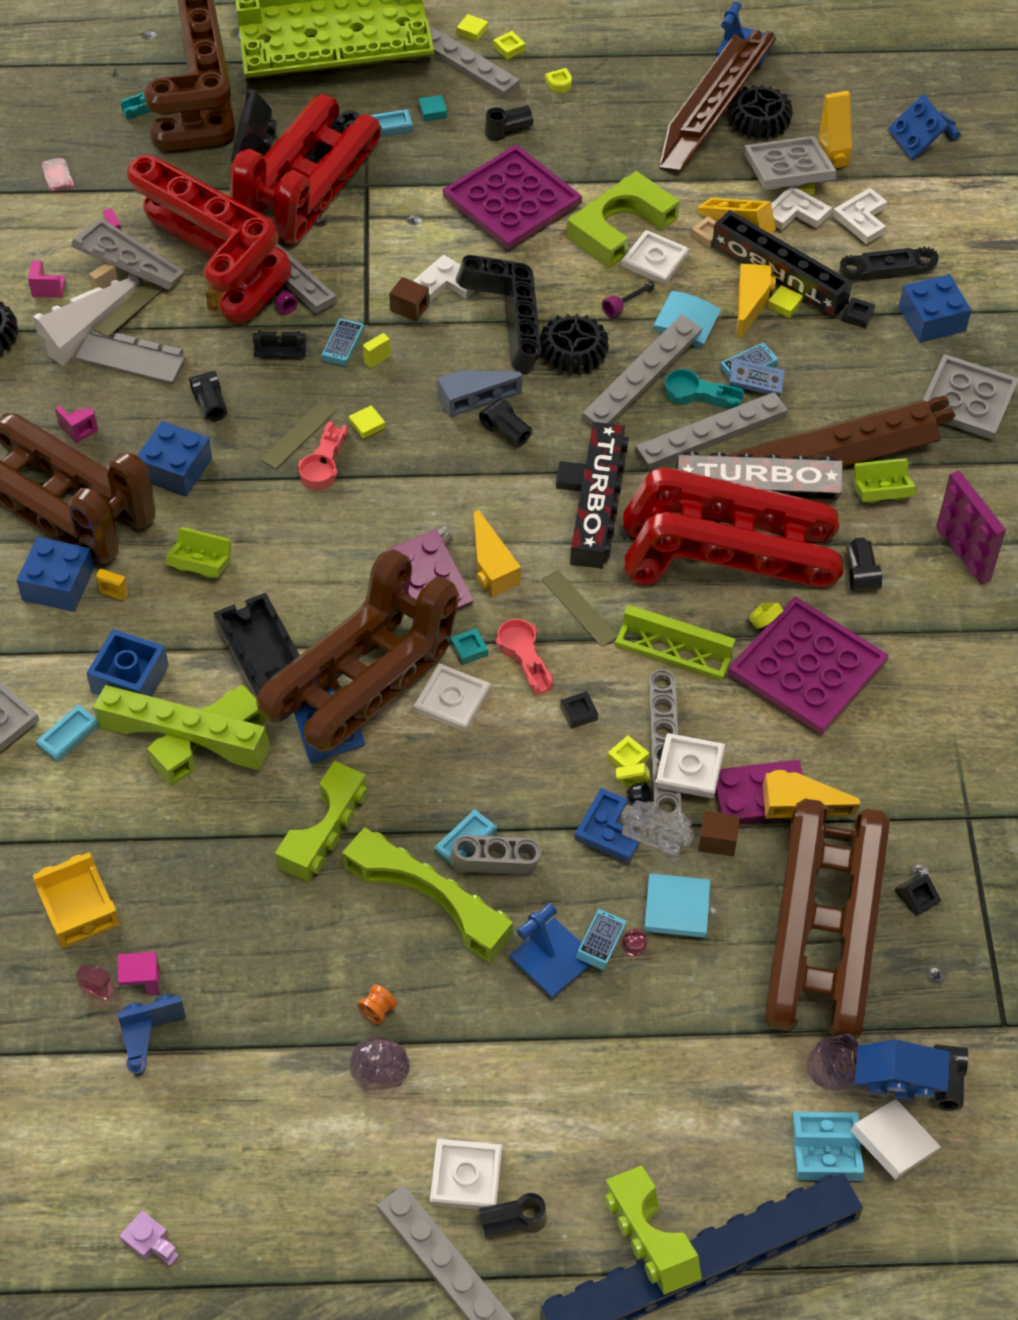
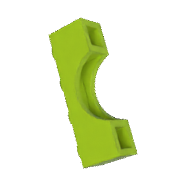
[147,684,266,787]
[275,761,369,883]
[604,1165,702,1295]

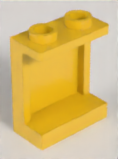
[33,853,120,949]

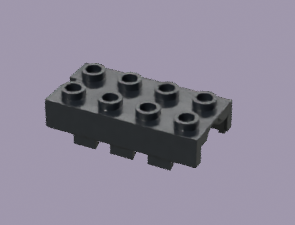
[213,592,300,699]

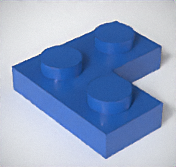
[575,788,643,863]

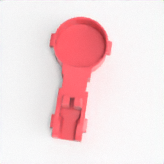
[297,421,348,490]
[495,619,554,696]

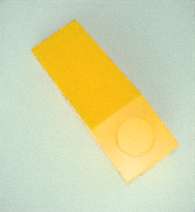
[818,91,852,168]
[697,198,776,233]
[737,264,776,338]
[474,510,521,597]
[763,770,860,819]

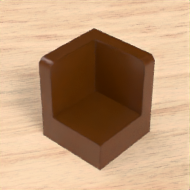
[389,277,429,322]
[698,810,740,856]

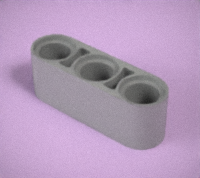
[449,835,541,875]

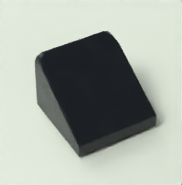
[895,874,941,915]

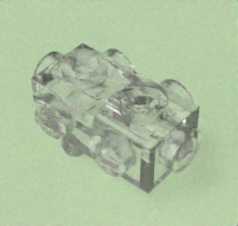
[620,800,695,865]

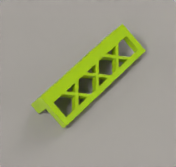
[615,605,736,681]

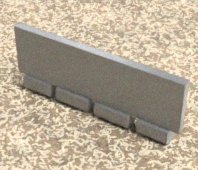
[76,330,185,385]

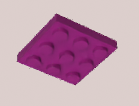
[936,471,1006,585]

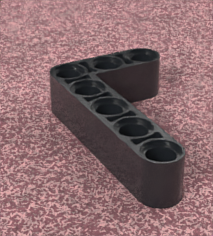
[455,255,541,373]

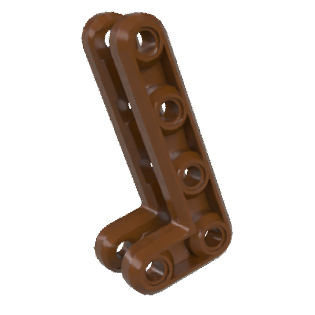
[144,0,235,152]
[0,413,156,564]
[256,549,459,752]
[765,798,890,1042]

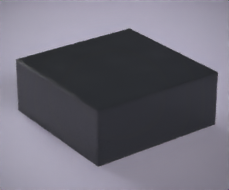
[842,297,876,329]
[556,461,586,491]
[560,691,598,729]

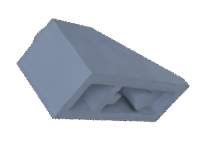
[437,370,522,418]

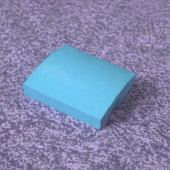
[652,291,721,350]
[644,873,710,938]
[793,1112,864,1181]

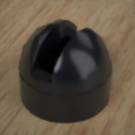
[627,782,651,806]

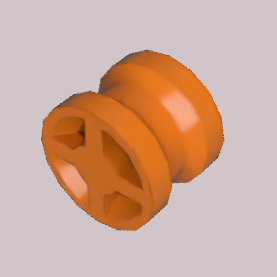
[357,984,397,1025]

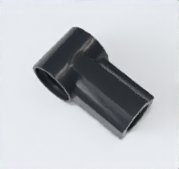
[485,105,533,140]
[189,370,227,422]
[479,398,532,447]
[846,538,882,591]
[933,1044,968,1111]
[479,1193,547,1239]

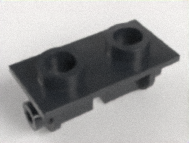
[253,330,307,357]

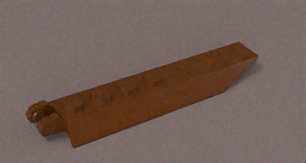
[659,30,776,171]
[726,395,956,467]

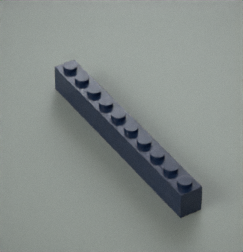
[540,1173,863,1320]

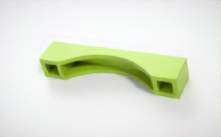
[93,685,271,770]
[342,827,513,964]

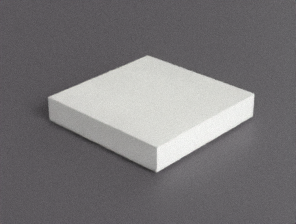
[621,230,690,286]
[413,663,491,733]
[655,733,725,799]
[850,1099,941,1180]
[430,1139,502,1210]

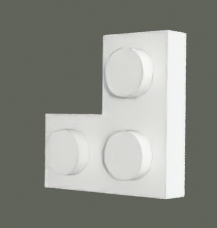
[771,186,832,230]
[833,188,887,244]
[413,255,475,301]

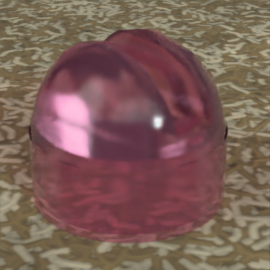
[622,928,648,956]

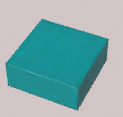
[419,95,447,122]
[451,628,488,665]

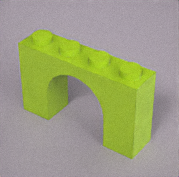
[567,171,680,269]

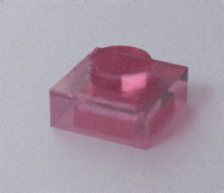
[76,964,114,1000]

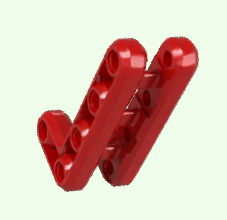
[229,94,382,245]
[127,155,292,323]
[623,467,844,587]

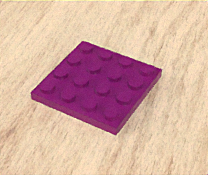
[443,144,582,250]
[728,596,889,735]

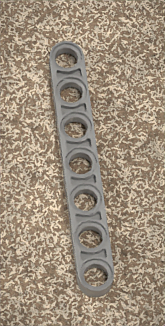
[649,669,682,849]

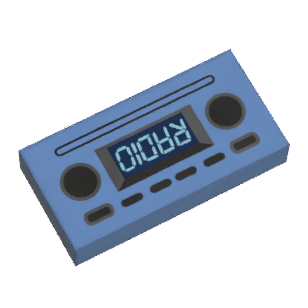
[729,358,785,397]

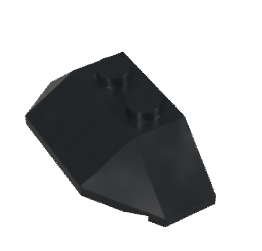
[231,89,277,163]

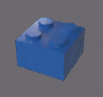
[899,274,972,343]
[137,421,212,497]
[16,537,95,612]
[86,629,169,697]
[855,1039,950,1101]

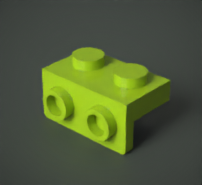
[854,458,916,503]
[165,527,232,578]

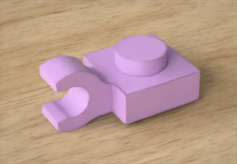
[119,1211,179,1266]

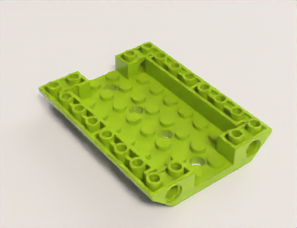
[235,0,434,80]

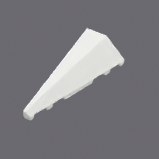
[33,273,140,366]

